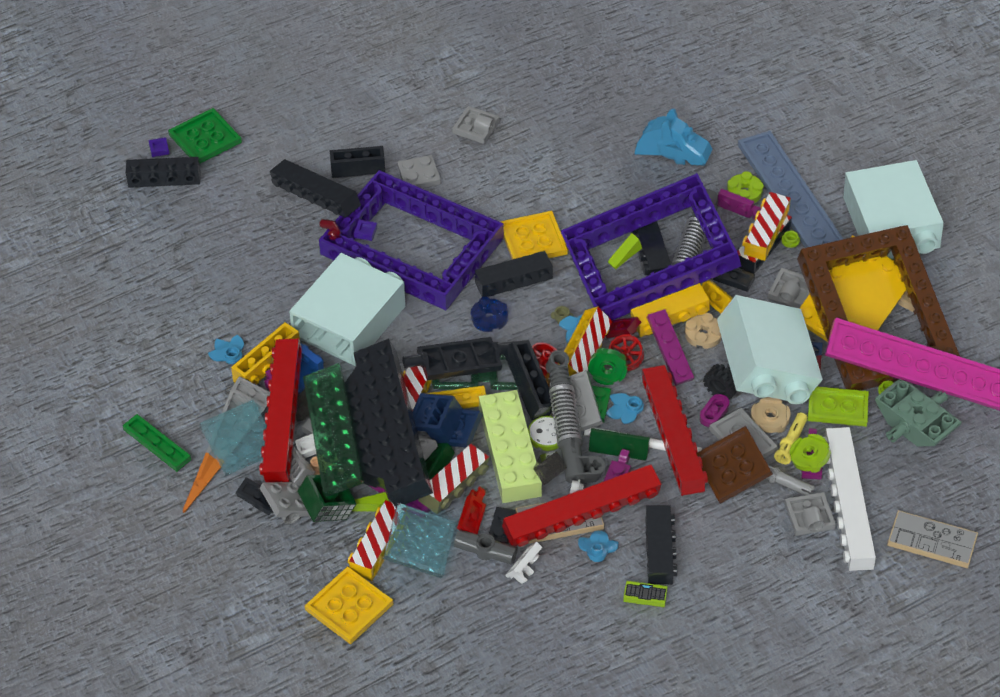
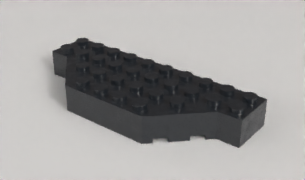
[327,338,433,508]

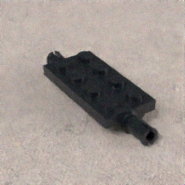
[402,337,515,381]

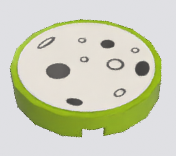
[528,416,559,451]

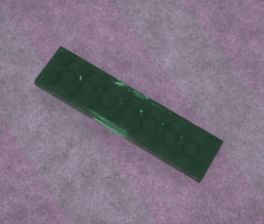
[303,363,364,497]

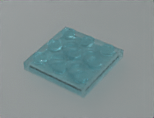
[199,400,267,476]
[383,503,456,578]

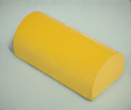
[701,279,733,314]

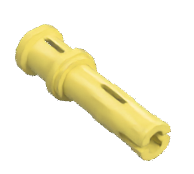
[774,412,808,465]

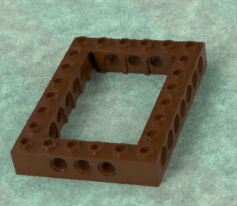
[797,225,960,391]

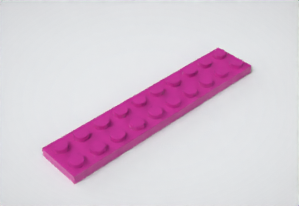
[825,318,1000,411]

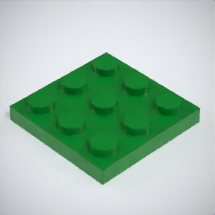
[168,108,242,164]

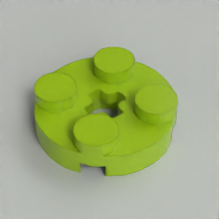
[727,171,764,203]
[790,434,831,473]

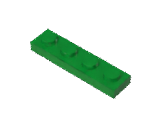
[122,414,191,472]

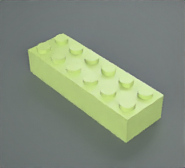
[479,390,542,503]

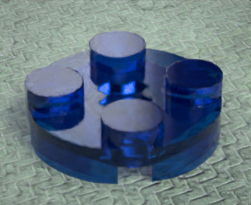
[470,297,508,332]

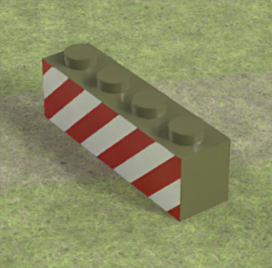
[418,444,489,514]

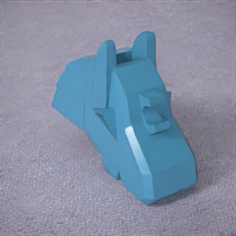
[635,109,713,166]

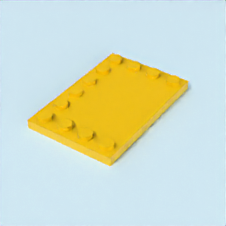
[799,235,907,342]

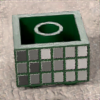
[297,474,356,522]

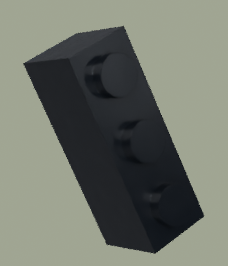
[329,146,386,178]

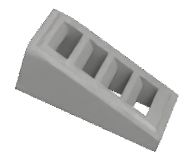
[290,448,315,486]

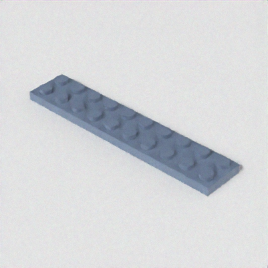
[738,131,843,248]

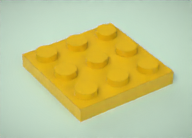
[500,211,568,260]
[304,566,393,645]

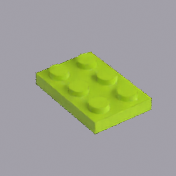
[807,387,869,427]

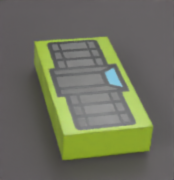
[623,581,668,607]

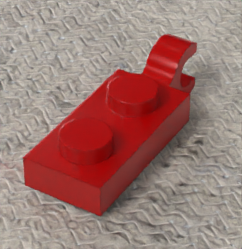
[457,486,486,535]

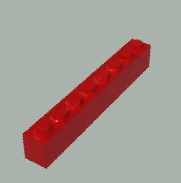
[259,338,302,482]
[642,365,708,496]
[502,464,662,547]

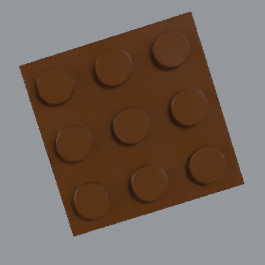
[697,426,773,504]

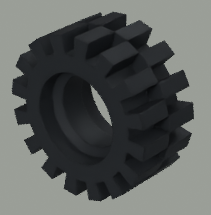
[703,364,737,400]

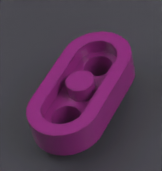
[700,394,729,427]

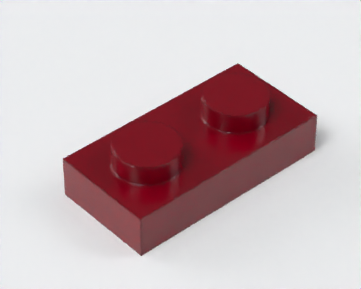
[605,317,642,338]

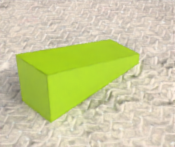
[608,233,642,270]
[353,492,389,512]

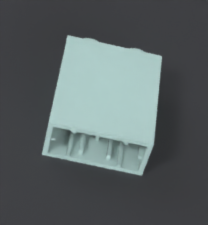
[843,160,943,260]
[289,253,406,366]
[717,295,823,404]

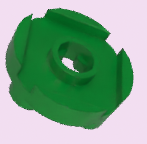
[588,348,627,385]

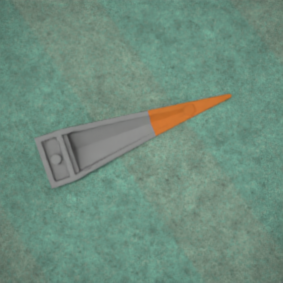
[183,376,270,513]

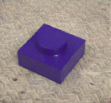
[148,137,169,157]
[354,220,377,241]

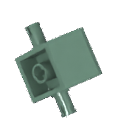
[875,379,962,447]

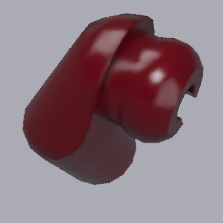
[319,219,341,240]

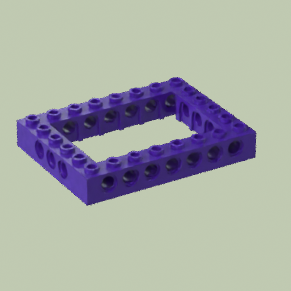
[319,170,504,310]
[561,173,741,320]

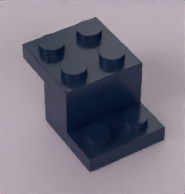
[412,393,483,448]

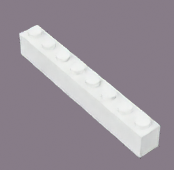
[824,427,876,571]

